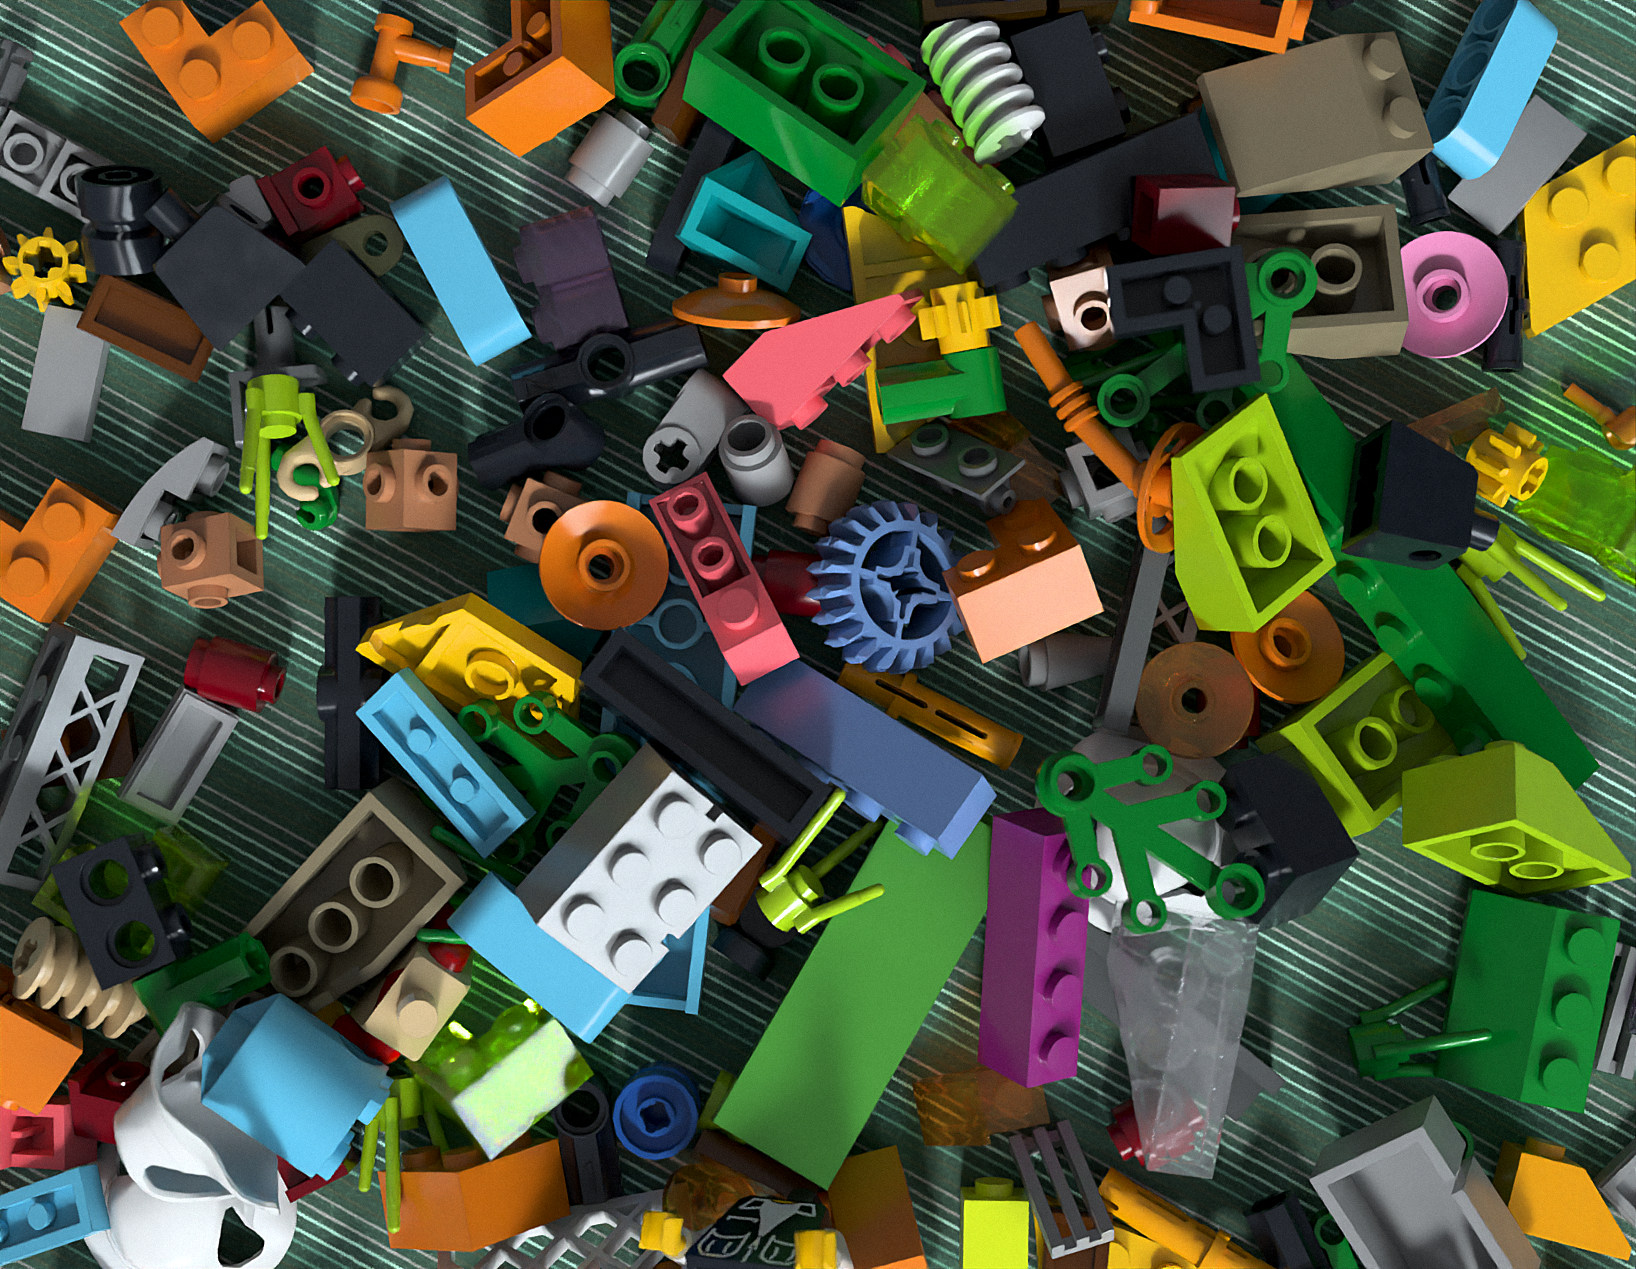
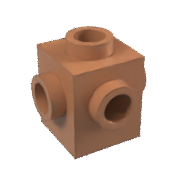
[1041,241,1118,352]
[363,439,459,533]
[499,470,594,565]
[157,511,264,609]

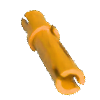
[836,661,1024,771]
[1098,1166,1277,1269]

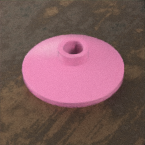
[1400,231,1508,358]

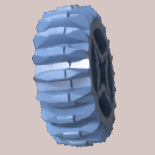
[805,499,967,675]

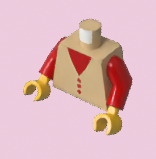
[313,901,474,1065]

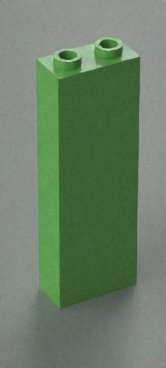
[711,813,993,1190]

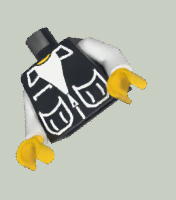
[639,1188,854,1269]

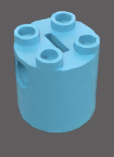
[201,992,394,1181]

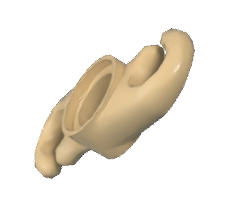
[276,385,414,501]

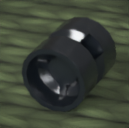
[74,164,168,275]

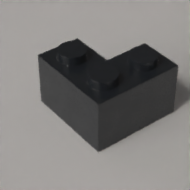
[1103,244,1262,395]
[1208,744,1360,936]

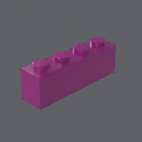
[977,807,1095,1088]

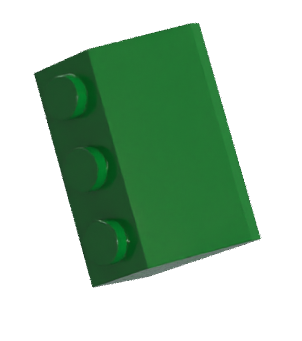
[682,0,927,208]
[1433,888,1621,1114]

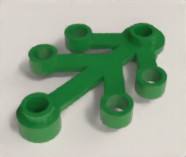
[1097,247,1318,432]
[419,690,642,865]
[1035,744,1265,935]

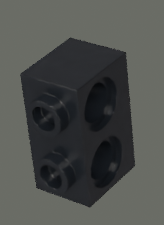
[50,832,194,991]

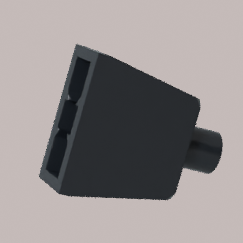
[142,187,308,352]
[1341,419,1499,570]

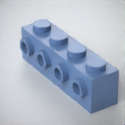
[732,659,997,860]

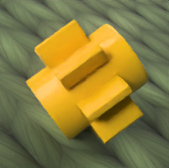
[2,227,88,312]
[917,281,1001,354]
[1465,422,1548,507]

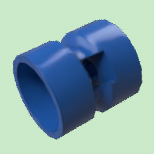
[613,1060,702,1160]

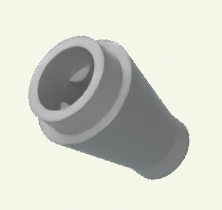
[1018,631,1113,692]

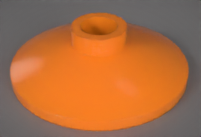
[672,272,801,329]
[539,500,669,631]
[1230,590,1345,704]

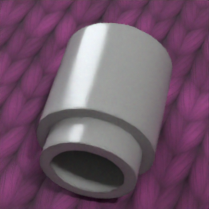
[564,108,655,208]
[719,414,794,507]

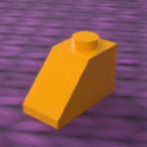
[1492,1136,1632,1261]

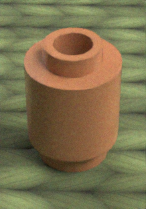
[785,439,866,538]

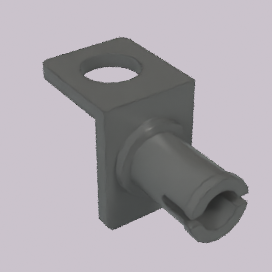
[229,306,328,449]

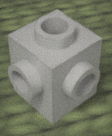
[1058,425,1150,523]

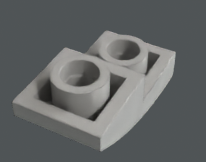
[1448,95,1587,237]
[0,110,111,224]
[111,437,230,550]

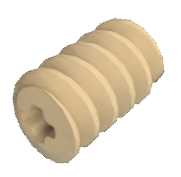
[12,917,147,1039]

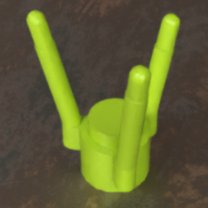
[239,374,340,540]
[1454,522,1606,661]
[756,788,885,934]
[358,1074,450,1233]

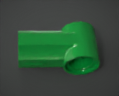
[613,0,710,114]
[874,345,1007,425]
[131,930,272,1039]

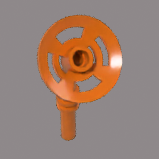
[1014,321,1204,553]

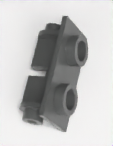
[887,420,1025,516]

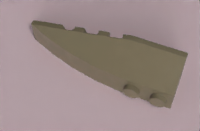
[126,776,468,1075]

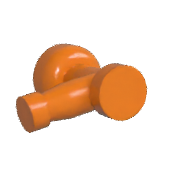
[350,13,455,115]

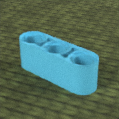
[1424,0,1558,180]
[389,175,533,367]
[447,870,634,1043]

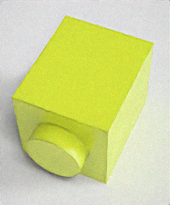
[959,1177,1029,1269]

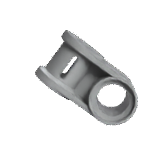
[643,368,752,491]

